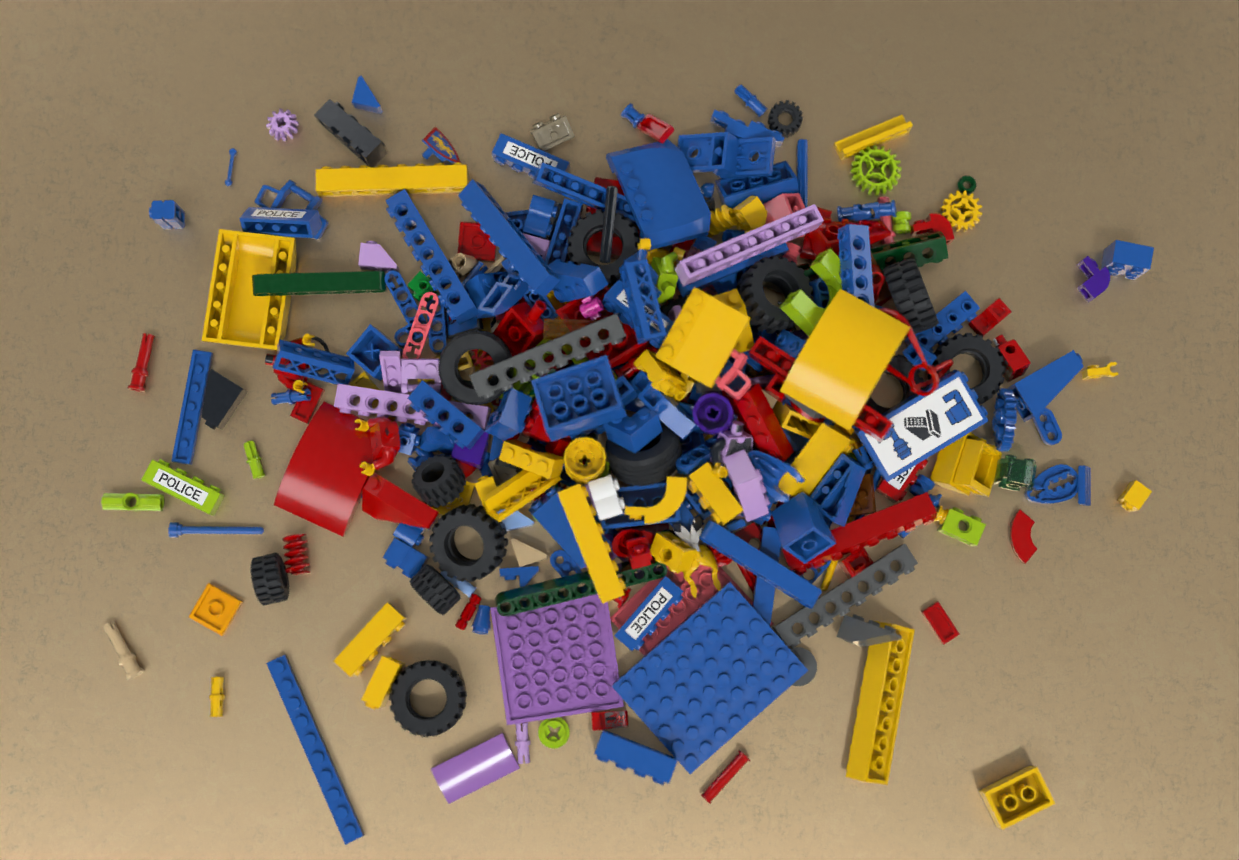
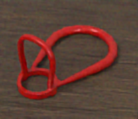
[878,308,954,396]

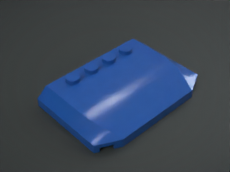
[606,139,711,251]

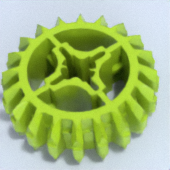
[850,145,902,196]

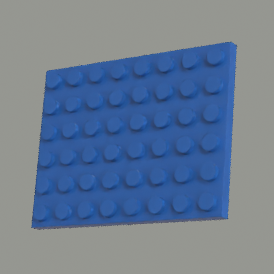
[612,581,808,774]

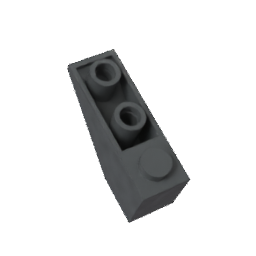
[836,614,902,647]

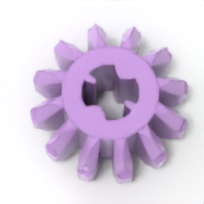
[266,109,299,142]

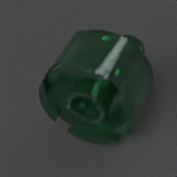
[994,455,1037,491]

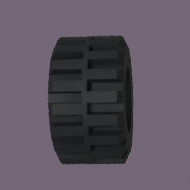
[411,454,466,507]
[250,553,289,606]
[410,564,461,615]

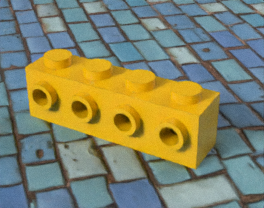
[333,602,407,677]

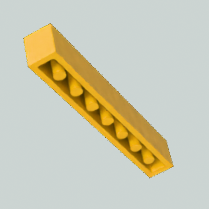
[316,162,469,197]

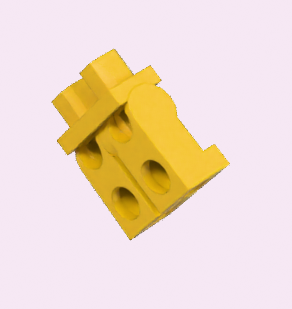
[634,349,687,401]

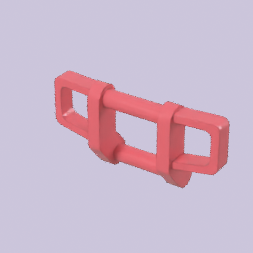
[715,349,752,400]

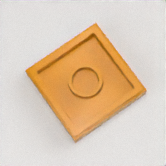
[189,583,243,636]

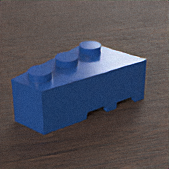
[548,259,608,303]
[810,453,866,527]

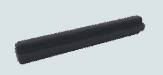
[600,186,618,263]

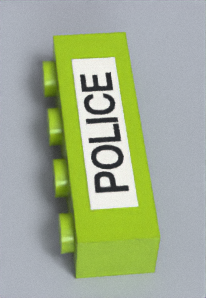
[141,459,225,516]

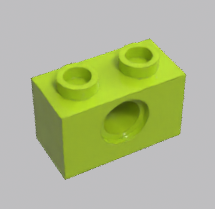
[937,507,986,547]

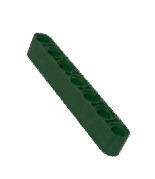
[252,271,386,296]

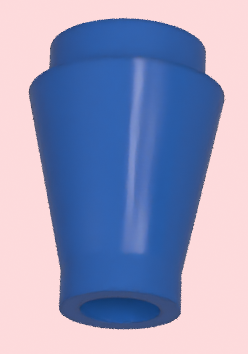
[471,605,491,635]

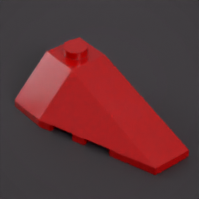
[809,218,892,257]
[362,472,439,529]

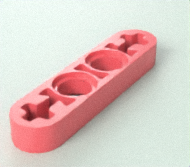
[402,292,439,359]

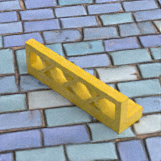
[834,114,913,161]
[481,469,561,522]

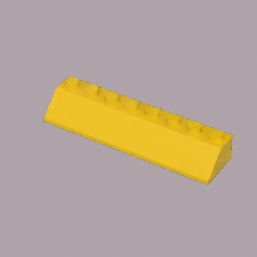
[846,621,915,785]

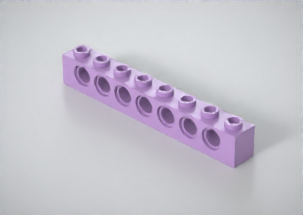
[675,204,824,287]
[334,384,492,431]

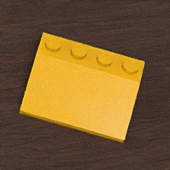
[655,287,751,388]
[779,423,855,497]

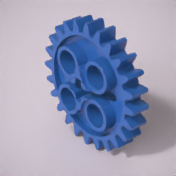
[992,388,1017,452]

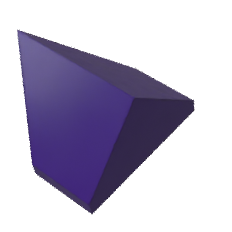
[451,430,489,469]

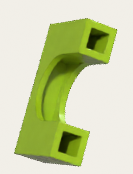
[780,249,842,337]

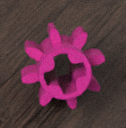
[579,296,604,320]

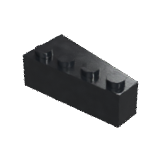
[314,99,387,168]

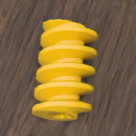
[707,204,738,238]

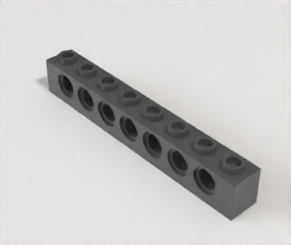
[469,314,626,399]
[773,544,918,648]

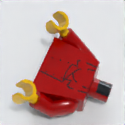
[265,334,315,394]
[355,417,401,476]

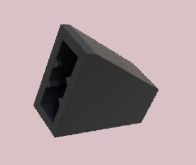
[201,369,247,430]

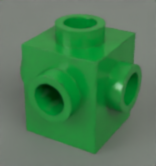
[408,271,439,303]

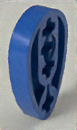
[1024,464,1078,504]

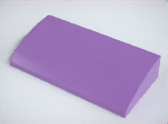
[431,733,520,804]

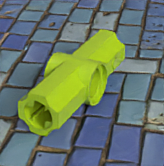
[101,493,165,512]

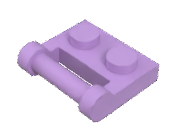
[401,359,441,394]

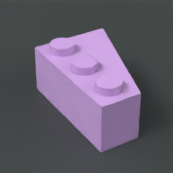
[722,449,770,522]

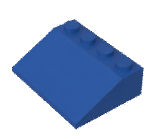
[532,355,627,442]

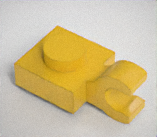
[1081,362,1118,380]

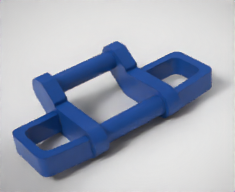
[255,180,329,239]

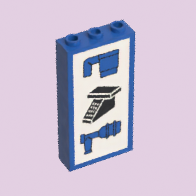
[855,370,988,482]

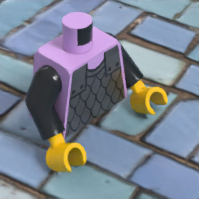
[710,421,757,478]

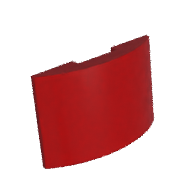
[274,401,373,537]

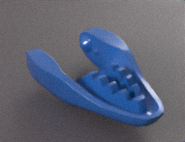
[748,450,805,503]

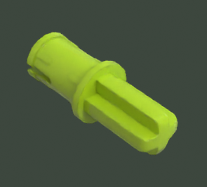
[244,441,265,479]

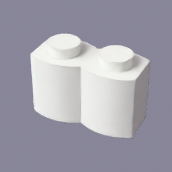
[588,475,626,521]

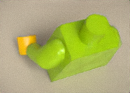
[651,247,686,304]

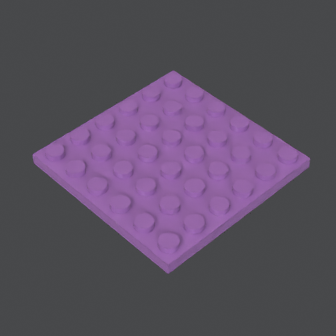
[490,594,624,725]

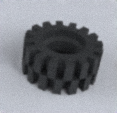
[768,100,803,137]

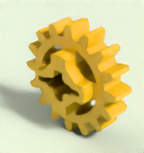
[940,190,982,232]

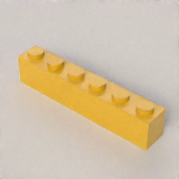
[557,483,626,604]

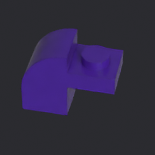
[1077,256,1110,303]

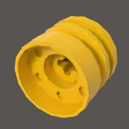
[564,437,606,484]

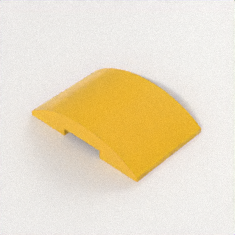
[780,289,910,431]

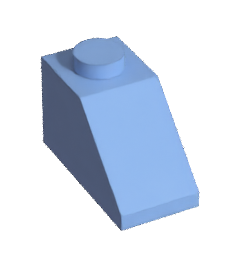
[497,509,535,531]

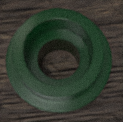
[957,176,976,194]

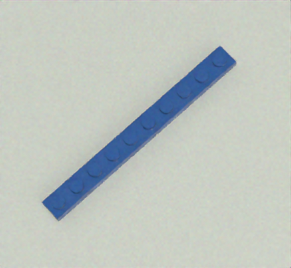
[266,655,364,845]

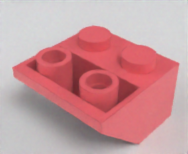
[763,193,805,237]

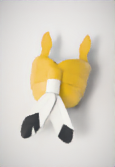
[673,516,721,598]

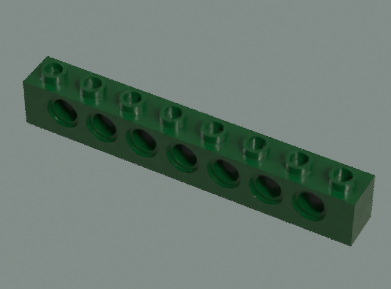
[796,231,948,282]

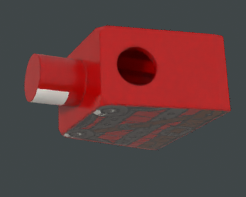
[993,334,1031,383]

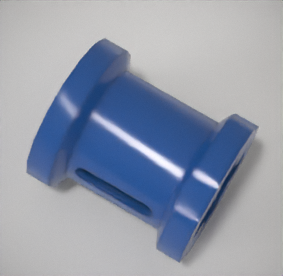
[621,103,645,128]

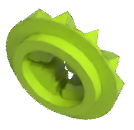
[538,717,570,748]

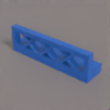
[619,259,666,344]
[273,340,355,385]

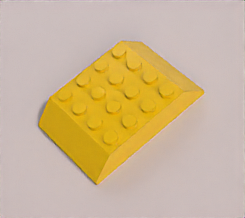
[201,229,297,350]

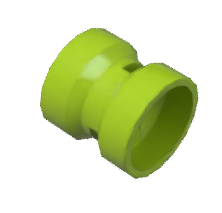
[892,211,911,234]

